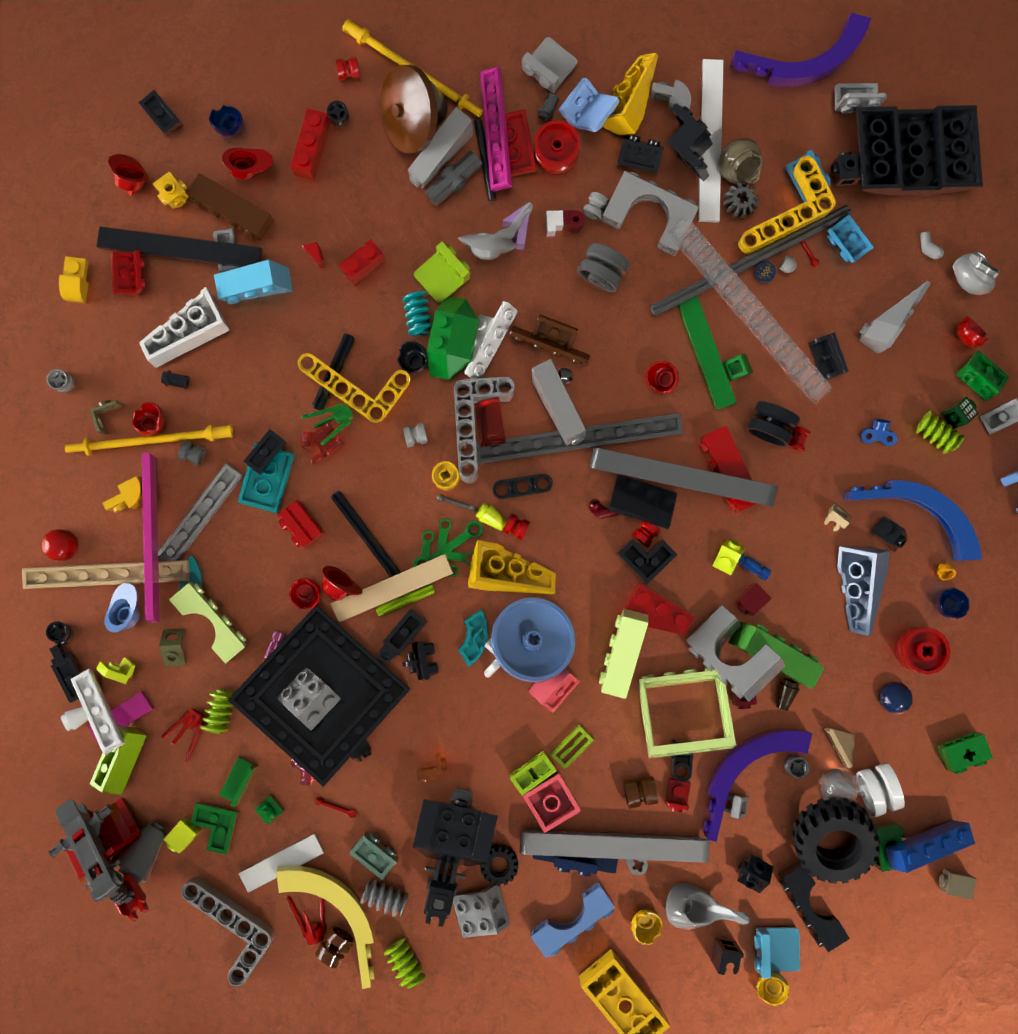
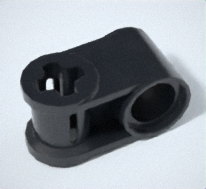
[670,740,694,782]

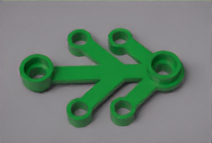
[413,518,483,577]

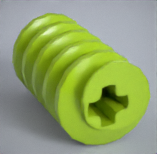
[916,410,965,454]
[200,687,235,734]
[383,938,426,989]

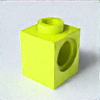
[164,816,201,854]

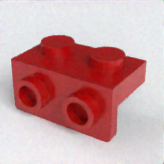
[111,250,145,295]

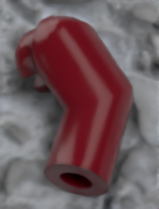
[588,499,619,519]

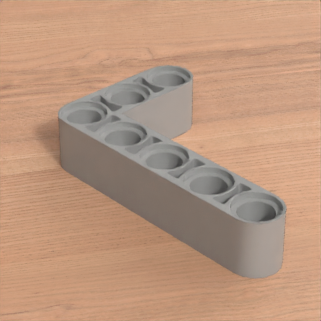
[454,377,515,484]
[181,877,275,986]

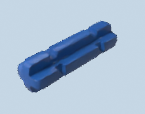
[738,553,771,580]

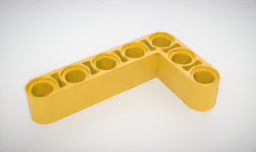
[738,156,836,253]
[298,353,410,423]

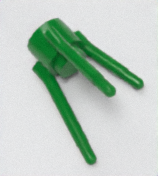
[301,403,354,446]

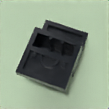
[667,103,713,182]

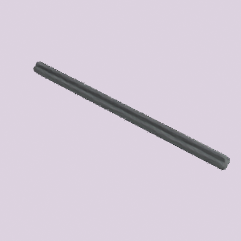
[650,205,852,316]

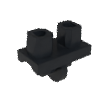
[402,641,439,680]

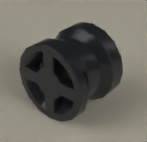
[327,101,349,127]

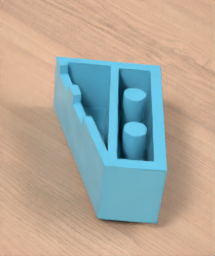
[214,260,293,304]

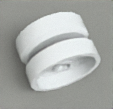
[856,763,905,817]

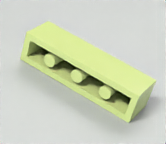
[599,608,648,699]

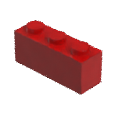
[291,108,331,180]

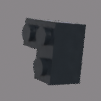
[616,539,678,584]

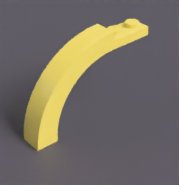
[276,865,375,989]

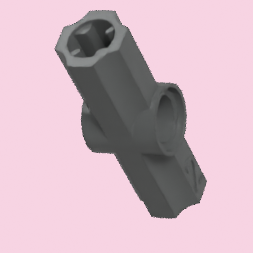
[425,150,482,206]

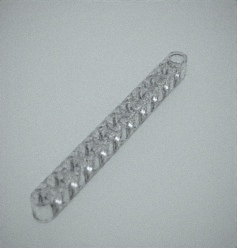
[669,217,832,404]

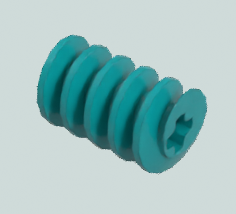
[402,291,433,337]

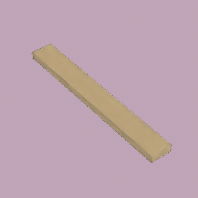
[22,560,190,589]

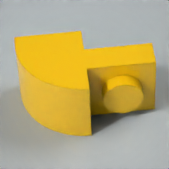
[59,256,89,303]
[102,476,143,513]

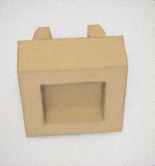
[824,503,851,531]

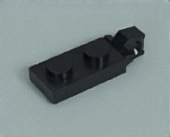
[49,644,81,703]

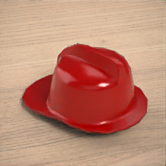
[222,148,273,180]
[108,154,149,196]
[321,566,363,601]

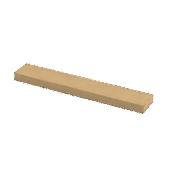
[330,554,454,622]

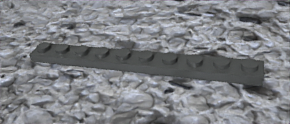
[477,413,683,464]

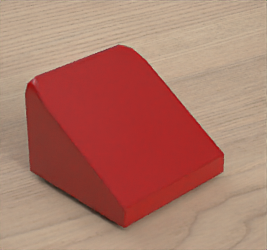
[302,242,324,268]

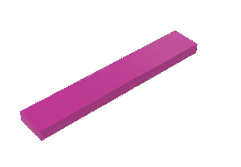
[480,67,512,192]

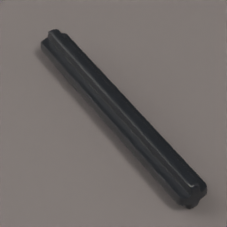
[331,491,400,577]

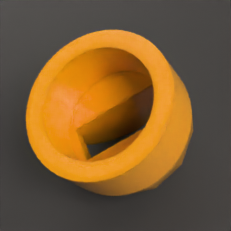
[937,563,956,581]

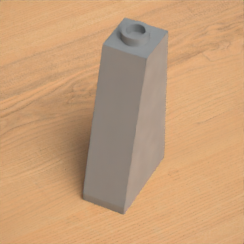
[408,107,473,190]
[532,359,586,446]

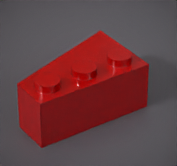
[619,584,695,635]

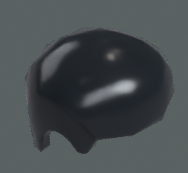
[397,341,428,375]

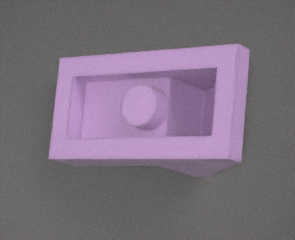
[503,204,530,250]

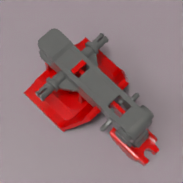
[48,798,149,921]

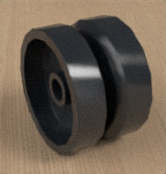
[746,401,801,447]

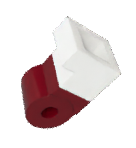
[545,210,585,237]

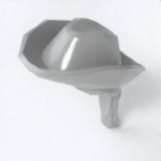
[458,202,533,260]
[666,882,750,930]

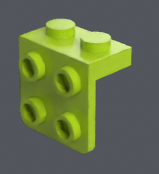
[414,242,470,304]

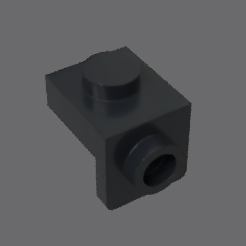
[871,516,907,552]

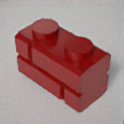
[339,239,386,286]
[277,500,325,549]

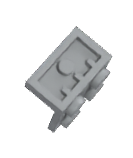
[453,884,510,938]

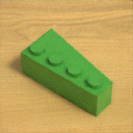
[728,621,825,689]

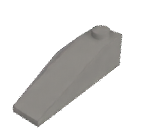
[858,281,931,354]

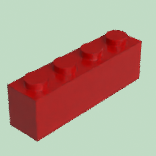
[700,426,757,513]

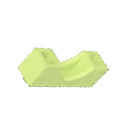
[169,582,247,664]

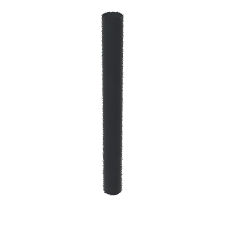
[474,119,496,201]

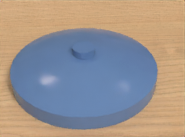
[491,597,575,682]

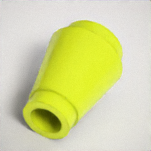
[475,503,507,531]

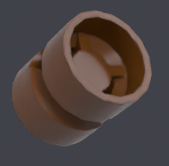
[623,776,658,809]
[315,926,355,969]

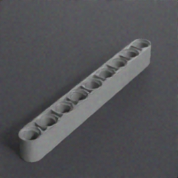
[520,830,710,863]

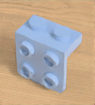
[558,78,620,132]

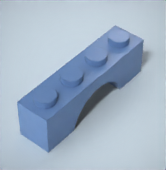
[530,882,615,958]

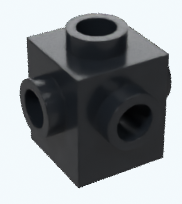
[831,152,861,186]
[737,854,774,893]

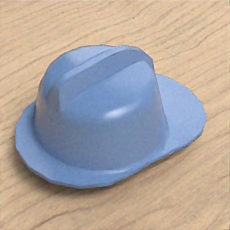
[104,583,140,633]

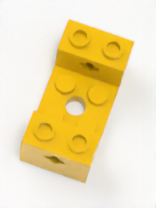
[579,948,670,1034]

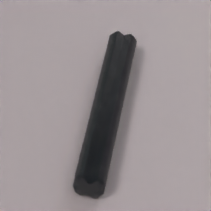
[312,333,355,411]

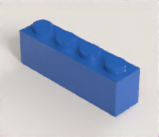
[885,820,975,873]

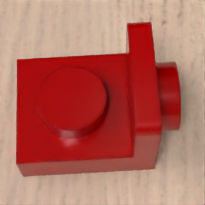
[665,778,691,813]

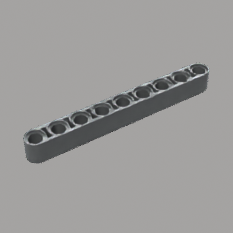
[589,447,778,507]

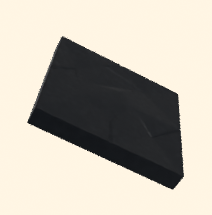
[228,605,410,787]

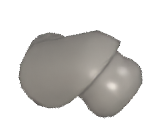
[920,232,944,259]

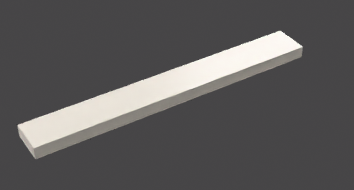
[698,59,723,223]

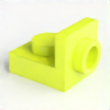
[96,657,135,684]

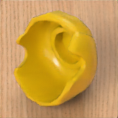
[630,909,663,945]
[756,971,789,1006]

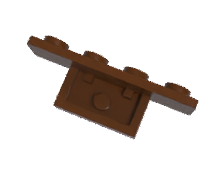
[509,314,590,364]

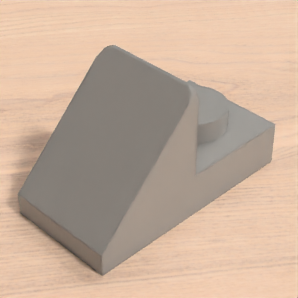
[980,397,1018,434]

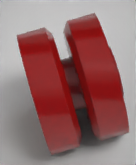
[534,120,580,175]
[895,627,951,675]

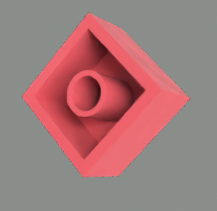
[523,770,581,833]

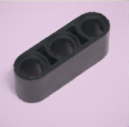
[493,474,553,500]

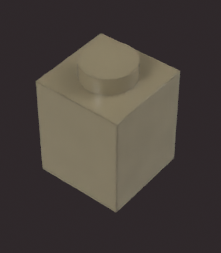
[939,869,976,900]

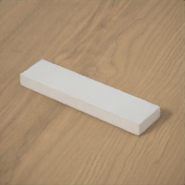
[71,669,125,754]
[239,833,325,892]

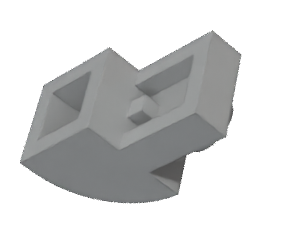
[649,80,691,112]

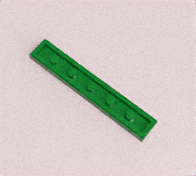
[678,295,737,411]

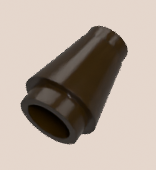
[776,678,800,711]

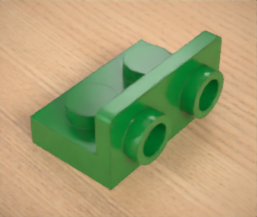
[956,350,1010,401]

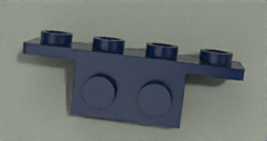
[533,855,618,876]

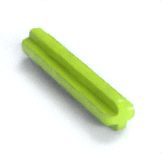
[376,583,435,617]

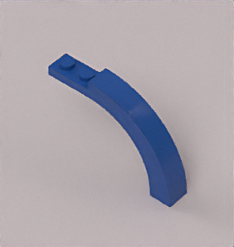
[845,480,982,561]

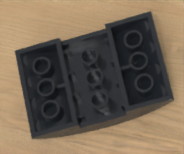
[856,105,983,196]

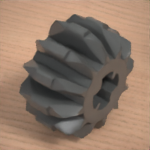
[723,182,759,219]

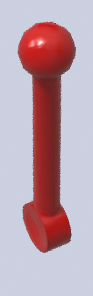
[801,240,819,267]
[314,797,357,818]

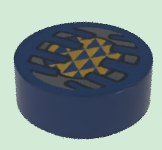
[754,261,776,283]

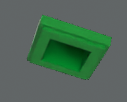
[723,354,753,381]

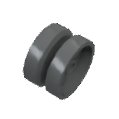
[577,243,630,292]

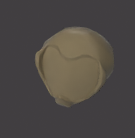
[719,138,763,185]

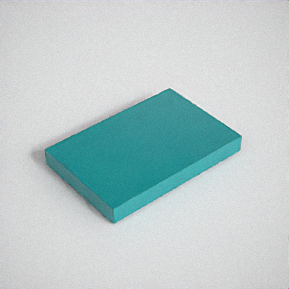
[237,443,296,514]

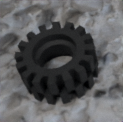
[480,844,518,886]

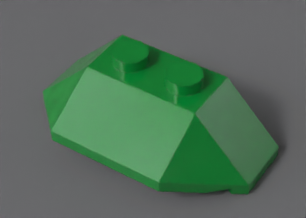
[427,297,479,380]

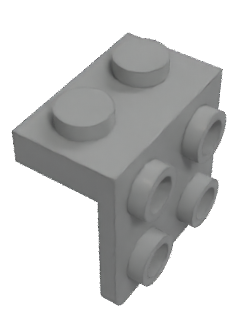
[522,37,578,93]
[835,83,887,114]
[277,668,341,730]

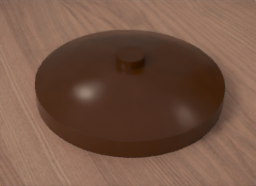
[380,65,438,153]

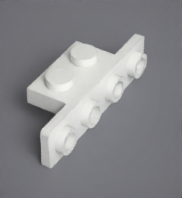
[464,301,518,379]

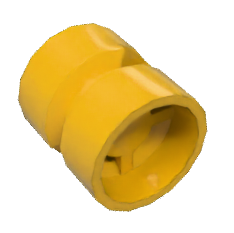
[432,461,460,491]

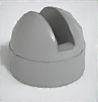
[779,255,797,273]

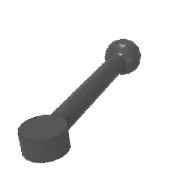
[436,494,478,512]

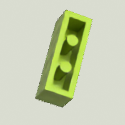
[90,725,147,794]

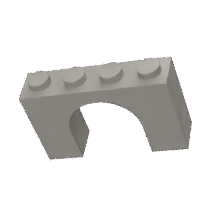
[601,171,699,256]
[686,605,786,702]

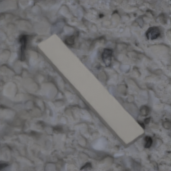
[158,463,244,561]

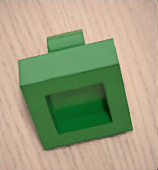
[254,794,285,825]

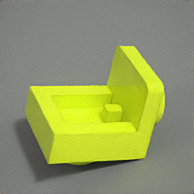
[712,539,746,575]

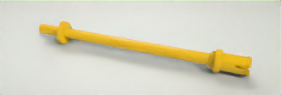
[342,19,483,117]
[65,424,234,456]

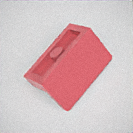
[529,669,580,713]

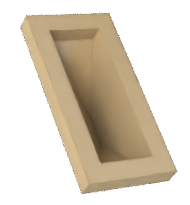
[823,726,855,768]

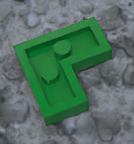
[191,802,238,855]

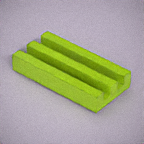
[550,724,594,770]

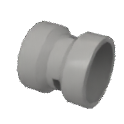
[582,192,609,221]
[47,369,75,393]
[403,423,428,447]

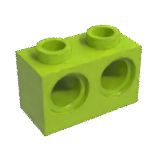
[509,750,557,796]

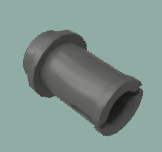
[538,93,559,122]

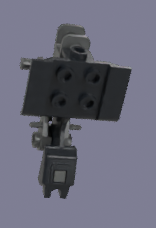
[413,788,498,927]

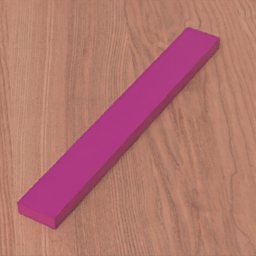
[142,453,160,623]

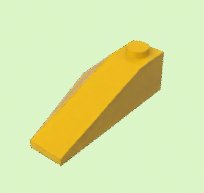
[602,53,658,135]
[468,540,556,594]

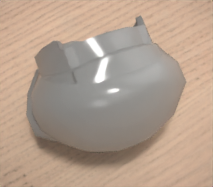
[952,251,1000,295]

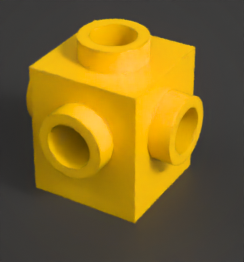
[153,171,189,209]

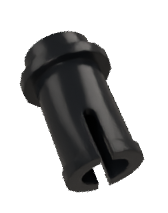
[161,370,190,389]

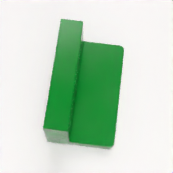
[219,756,258,807]

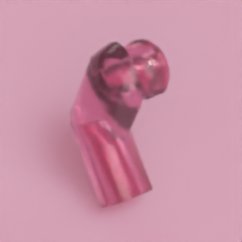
[291,759,311,785]

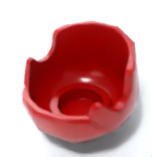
[957,316,988,348]
[646,361,680,394]
[132,402,165,436]
[42,529,78,561]
[289,578,322,610]

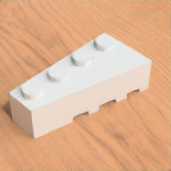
[139,287,230,368]

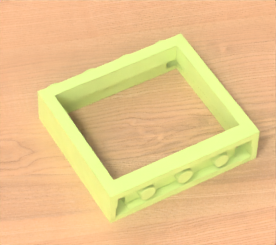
[638,668,736,758]

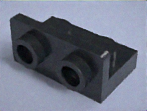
[617,134,664,173]

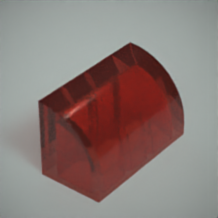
[475,397,506,447]

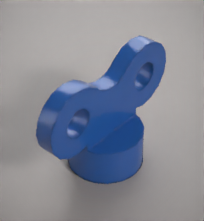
[861,418,898,447]

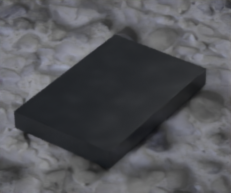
[608,475,677,529]

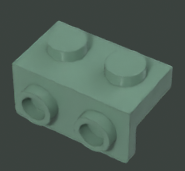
[349,832,399,880]

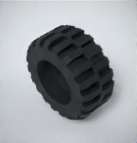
[792,797,880,884]

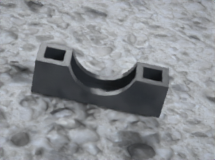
[778,860,850,952]

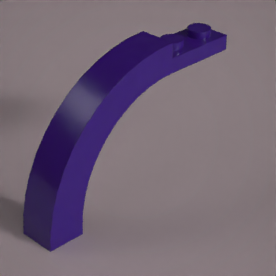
[730,13,871,87]
[703,728,812,842]

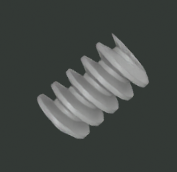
[360,880,409,918]

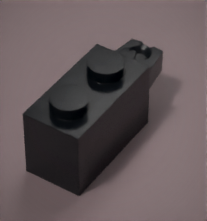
[377,609,428,664]

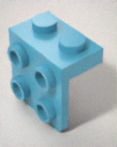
[754,927,800,978]

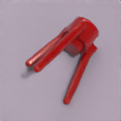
[162,708,206,762]
[287,896,327,945]

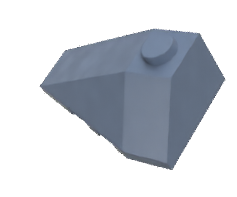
[837,546,890,636]

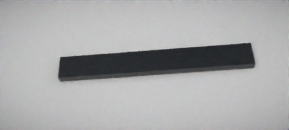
[96,227,262,267]

